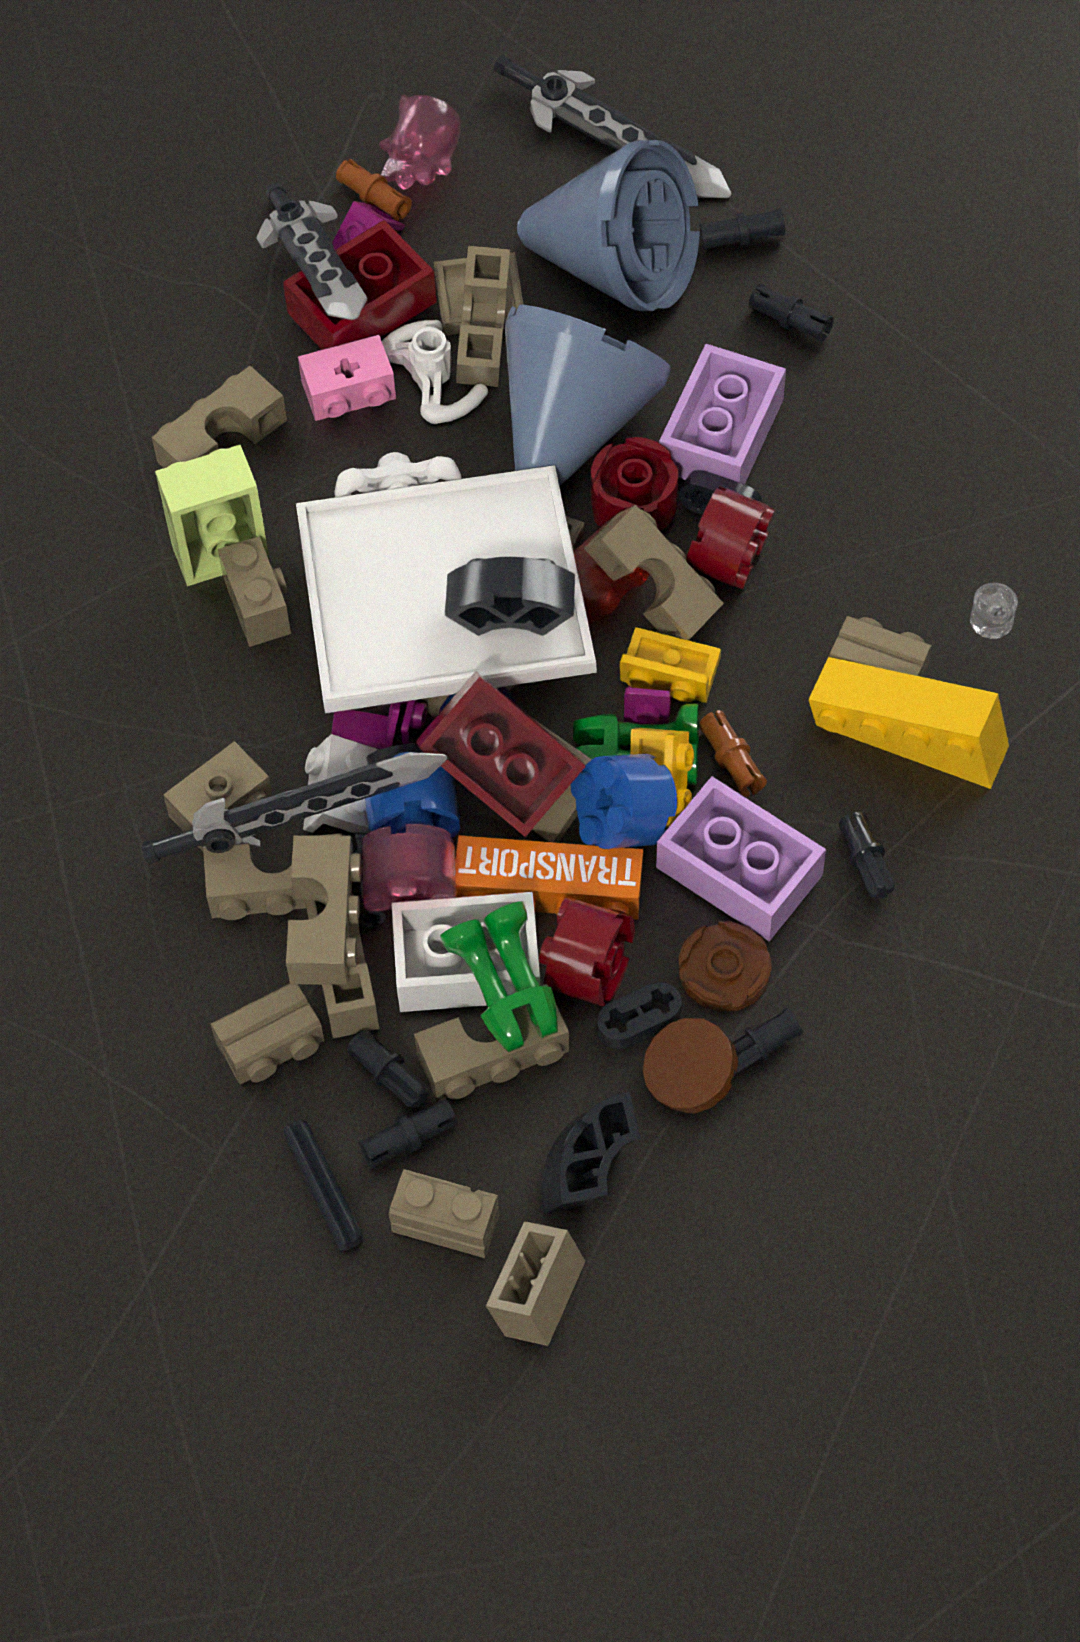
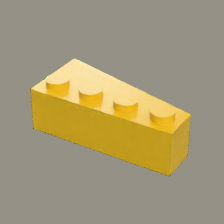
[809,657,1009,789]

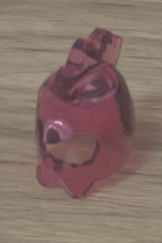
[379,95,461,189]

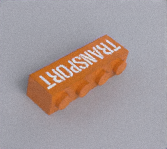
[452,835,643,920]

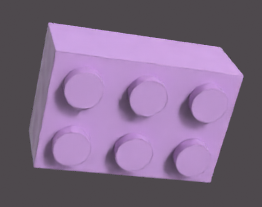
[659,344,786,485]
[656,777,826,941]

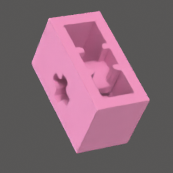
[298,335,396,421]

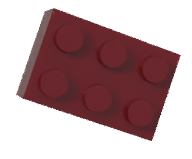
[283,220,437,350]
[416,671,586,837]

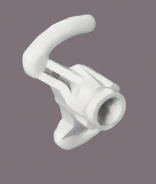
[382,320,488,424]
[334,452,462,498]

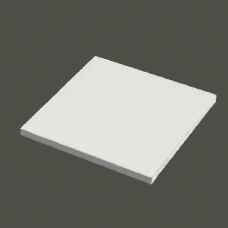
[296,465,597,713]

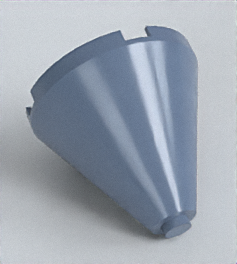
[517,140,700,311]
[505,304,671,487]

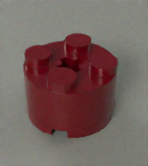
[591,437,678,531]
[686,486,776,589]
[539,898,635,1006]

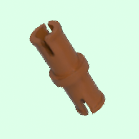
[336,159,412,221]
[699,710,767,797]

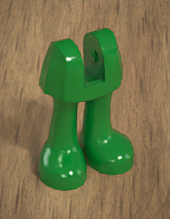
[573,704,699,785]
[440,901,558,1053]

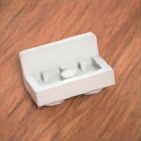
[303,734,379,834]

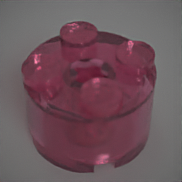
[362,824,457,911]

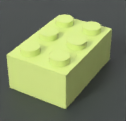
[155,445,270,586]

